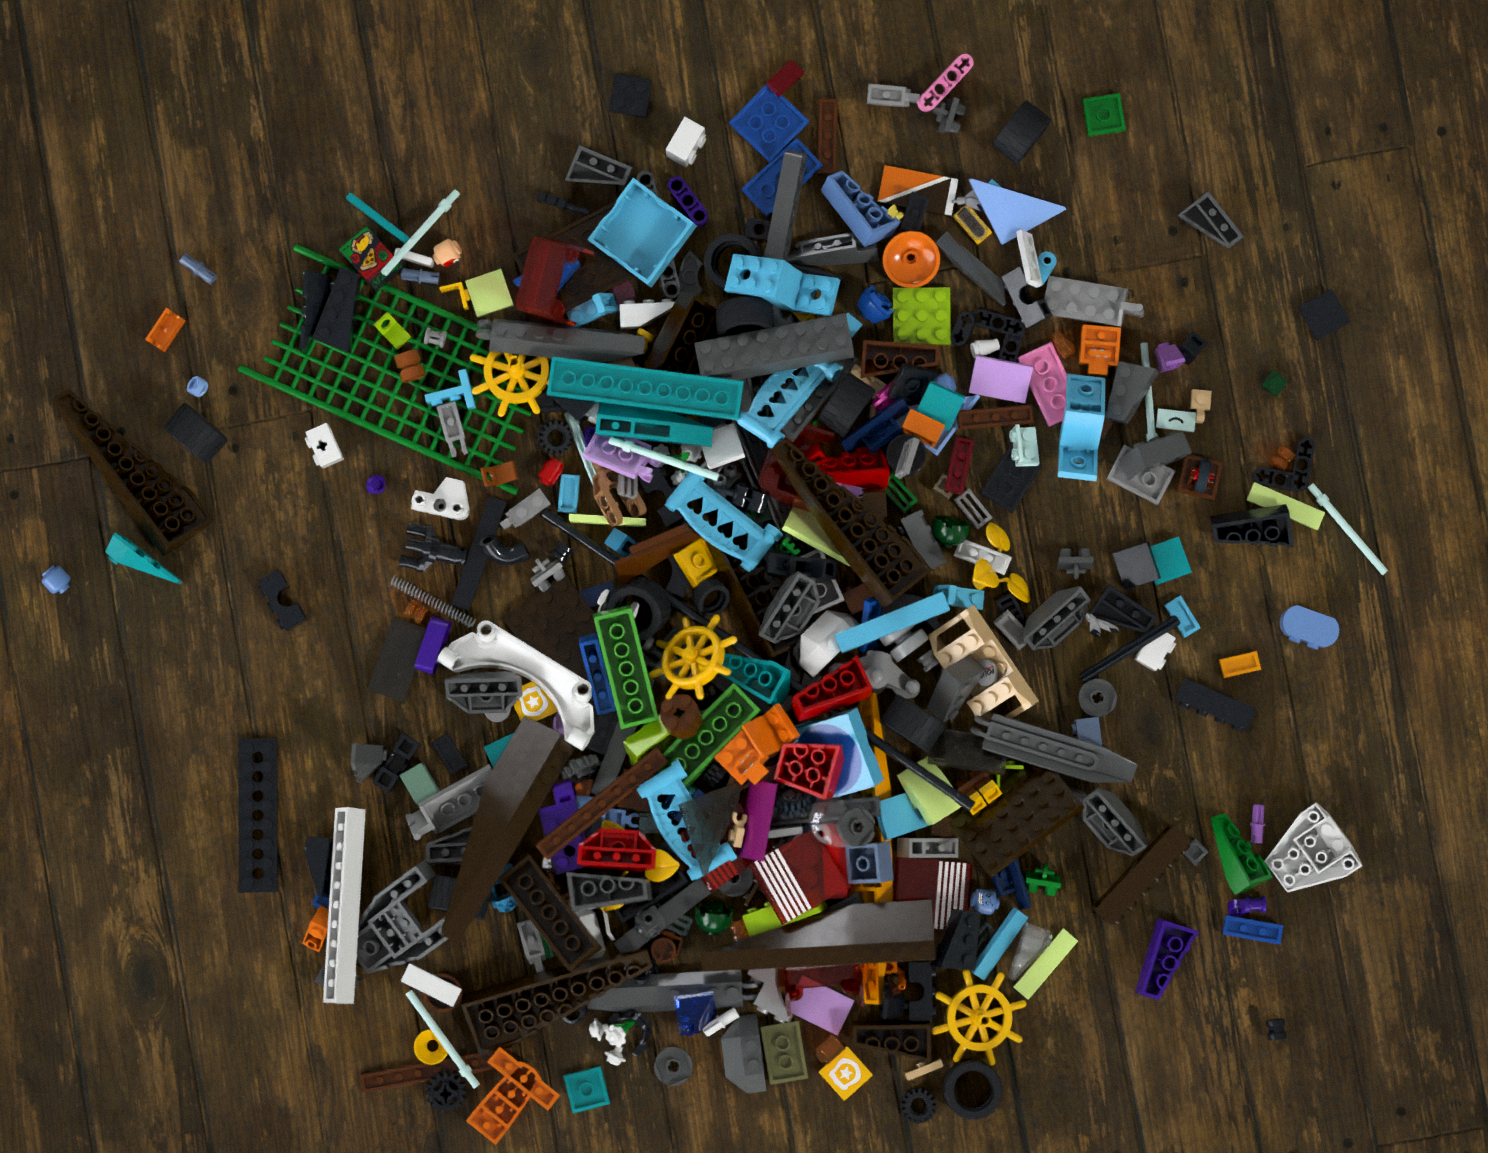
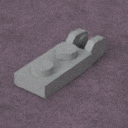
[437,401,468,458]

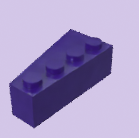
[1135,918,1199,1000]

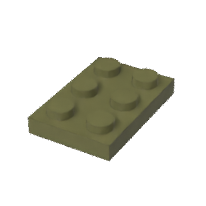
[760,1020,808,1085]

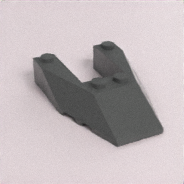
[356,860,448,974]

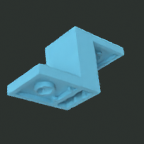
[724,254,840,316]
[1058,374,1105,481]

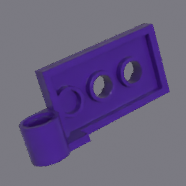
[538,779,587,875]

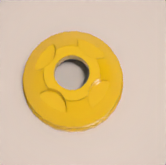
[414,1029,448,1065]

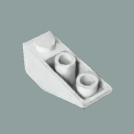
[620,299,675,329]

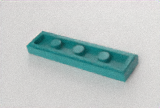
[346,193,410,244]

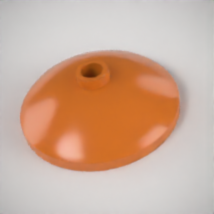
[883,231,940,288]

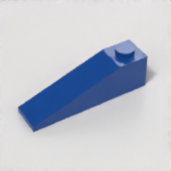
[578,632,616,715]

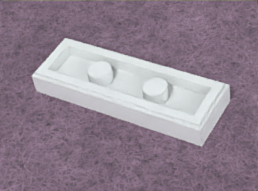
[1016,229,1042,288]
[954,540,1012,575]
[401,963,462,1007]

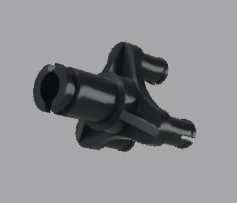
[399,522,467,573]

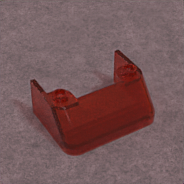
[516,236,594,326]
[759,425,835,512]
[781,964,865,1016]

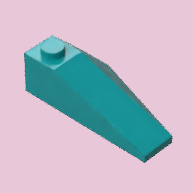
[105,532,183,584]
[718,654,791,706]

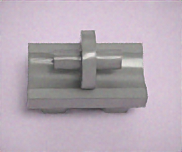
[530,558,566,592]

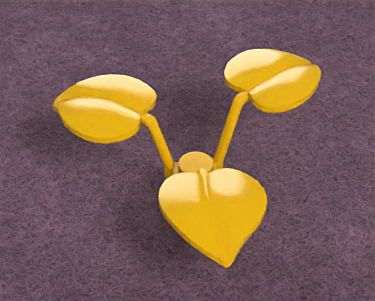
[972,522,1030,603]
[601,820,680,911]

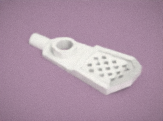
[603,911,616,941]

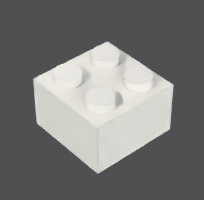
[666,117,706,168]

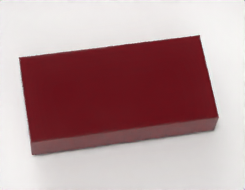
[766,60,805,98]

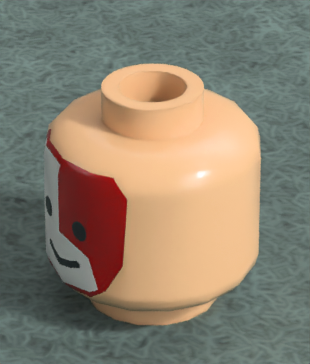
[432,239,462,267]

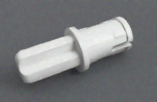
[702,1007,740,1036]

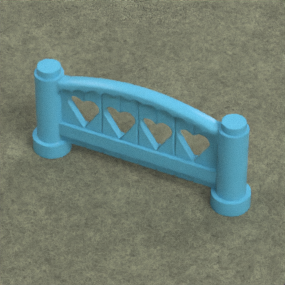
[736,362,843,449]
[665,464,783,572]
[636,759,737,881]

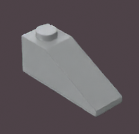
[897,838,958,858]

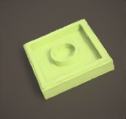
[465,269,514,317]

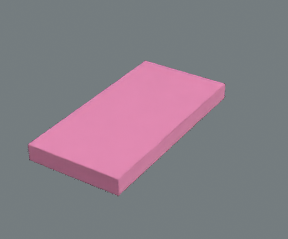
[1017,342,1067,427]

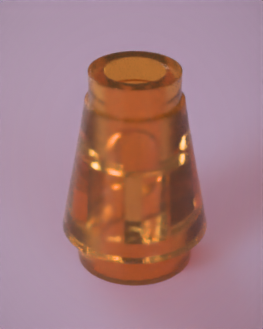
[1051,330,1077,360]

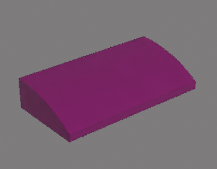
[737,781,777,862]

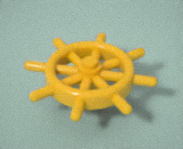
[470,352,552,417]
[648,614,737,700]
[931,970,1026,1066]

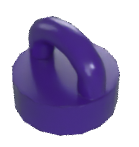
[367,475,385,494]

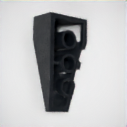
[300,270,335,352]
[879,974,908,1019]

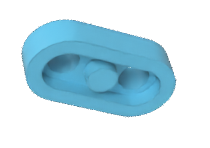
[1030,252,1056,288]

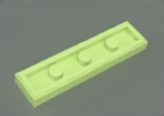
[1246,482,1325,530]
[569,514,647,527]
[1013,928,1078,1000]

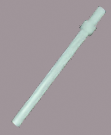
[381,189,460,276]
[1140,343,1158,442]
[609,436,720,481]
[1307,483,1388,575]
[406,990,480,1088]

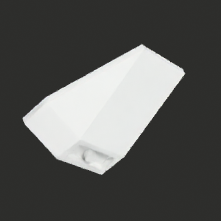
[1265,802,1362,893]

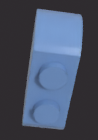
[1280,605,1339,650]

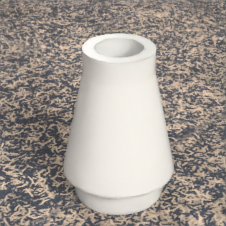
[970,339,1000,358]

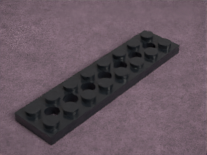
[238,738,278,893]

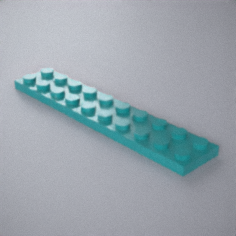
[547,356,744,421]

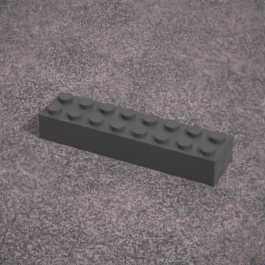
[694,313,854,380]

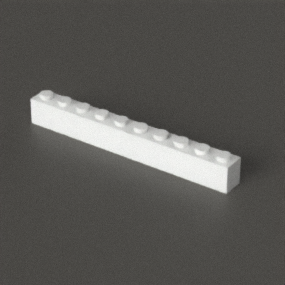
[323,807,366,1004]

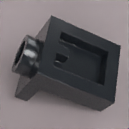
[1178,331,1207,365]

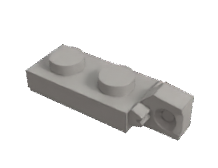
[867,84,920,107]
[500,488,551,530]
[517,919,547,973]

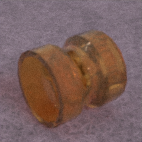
[1269,445,1295,471]
[403,599,429,624]
[728,919,750,942]

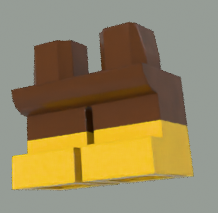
[955,768,1002,815]

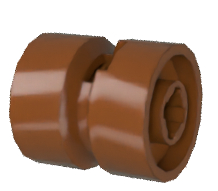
[394,349,426,383]

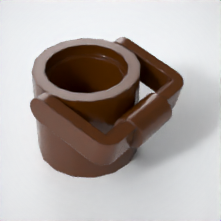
[649,929,684,963]

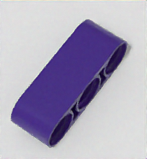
[668,176,708,227]
[415,616,451,675]

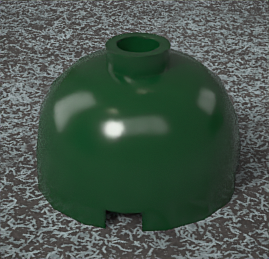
[932,515,971,548]
[695,901,734,935]

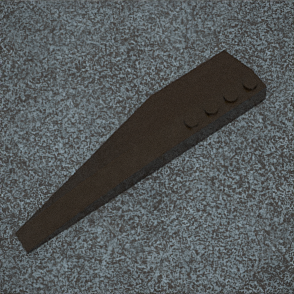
[440,717,575,944]
[701,900,936,971]

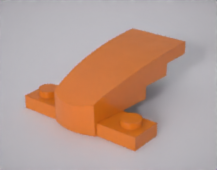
[466,1047,560,1145]

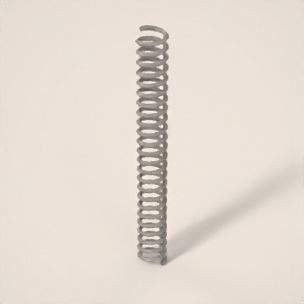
[391,575,476,628]

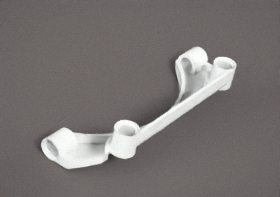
[437,621,595,751]

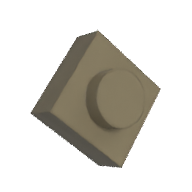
[932,474,953,501]

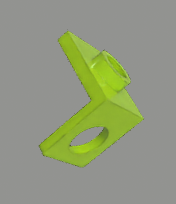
[374,312,411,350]
[996,761,1024,788]

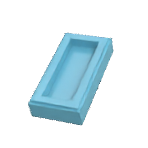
[557,474,581,514]
[1164,595,1201,638]

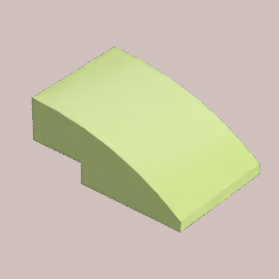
[897,756,962,825]

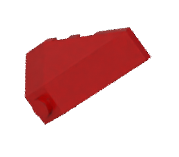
[815,447,890,488]

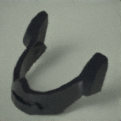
[605,1010,652,1057]

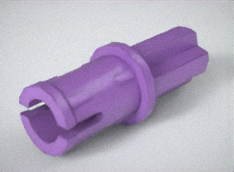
[1250,804,1265,843]

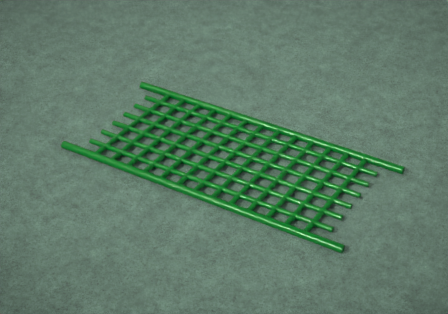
[238,244,552,495]

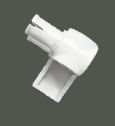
[411,477,470,520]

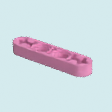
[917,54,974,112]

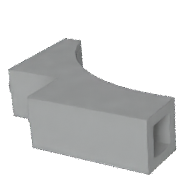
[748,968,793,1024]

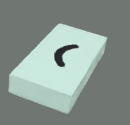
[1155,408,1196,432]

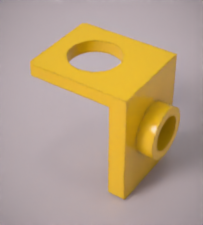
[439,282,470,310]

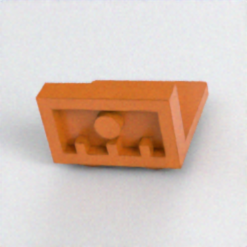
[742,703,800,758]

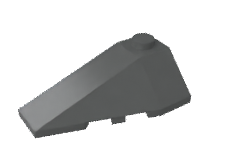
[351,744,388,783]

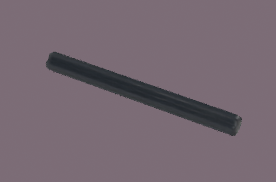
[1079,615,1180,682]

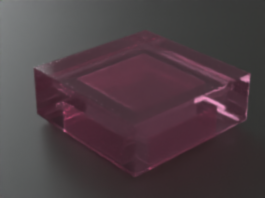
[612,280,637,306]

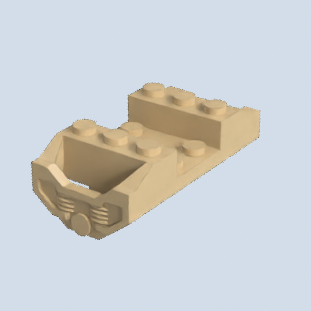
[928,604,1039,720]

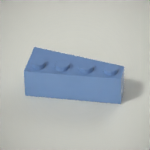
[821,171,901,247]

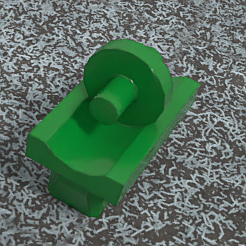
[1025,863,1061,896]

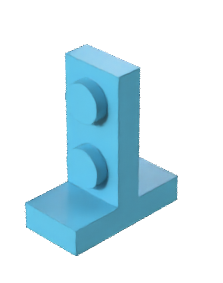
[566,293,620,327]
[425,369,476,410]
[932,585,985,610]

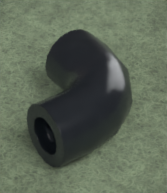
[479,534,531,565]

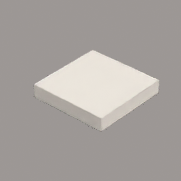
[701,423,745,470]

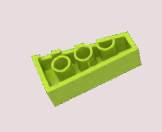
[742,886,828,936]

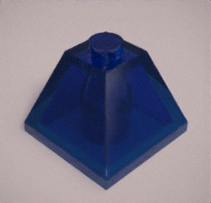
[675,991,717,1036]

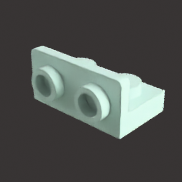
[1009,424,1039,467]

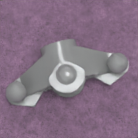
[828,650,920,699]

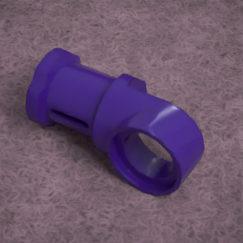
[1228,895,1267,917]

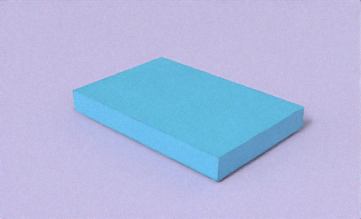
[876,792,929,841]

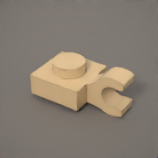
[1190,389,1212,424]
[728,812,747,848]

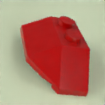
[577,828,657,872]

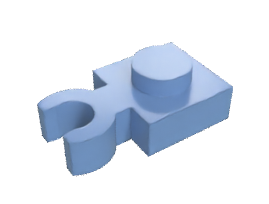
[606,809,639,828]

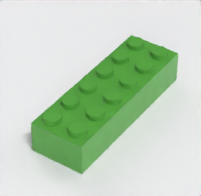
[593,605,659,729]
[658,683,763,789]

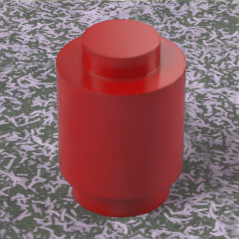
[537,457,564,487]

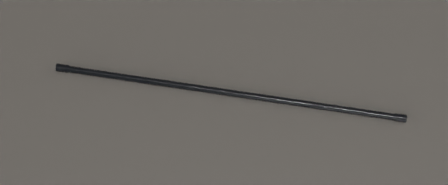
[541,508,976,811]

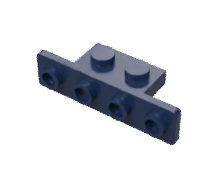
[840,397,910,454]
[992,858,1031,910]

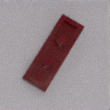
[944,436,975,495]

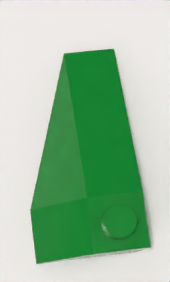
[1211,813,1273,895]

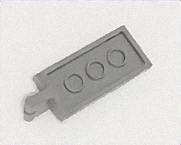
[1045,276,1144,327]
[405,765,492,840]

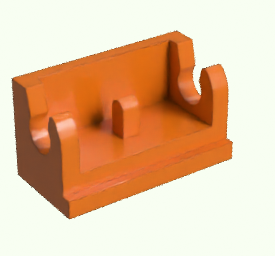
[145,308,186,352]
[901,409,945,448]

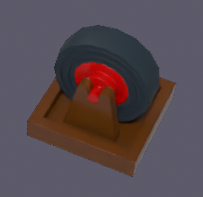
[1176,455,1223,500]

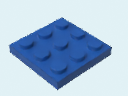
[729,85,809,163]

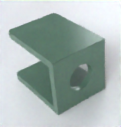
[399,763,440,804]

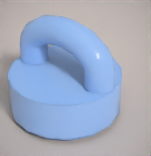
[187,376,208,397]

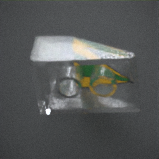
[1008,922,1053,981]

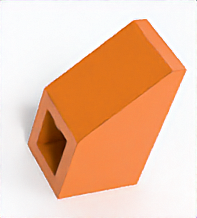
[302,905,329,952]

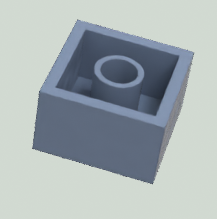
[845,841,893,884]

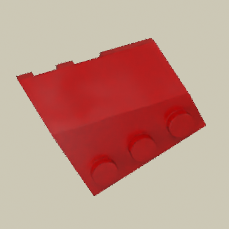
[773,743,844,800]

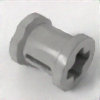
[424,327,447,348]

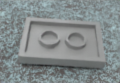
[1106,445,1175,505]

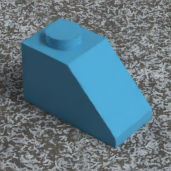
[604,528,638,558]

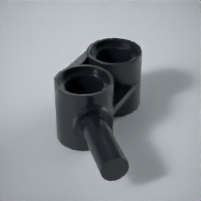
[714,484,769,513]

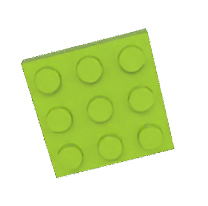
[893,287,951,345]

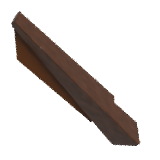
[614,524,701,584]

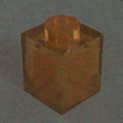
[815,1033,845,1064]

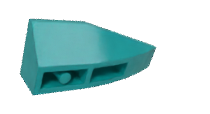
[595,402,713,447]

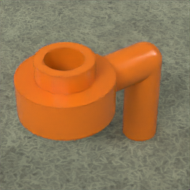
[885,962,906,990]

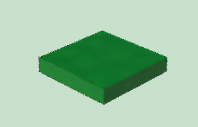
[1082,93,1126,137]

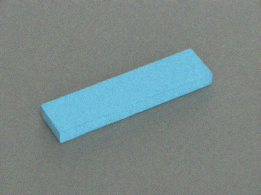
[970,907,1028,981]

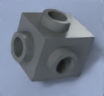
[634,905,665,939]

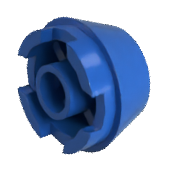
[857,285,895,324]

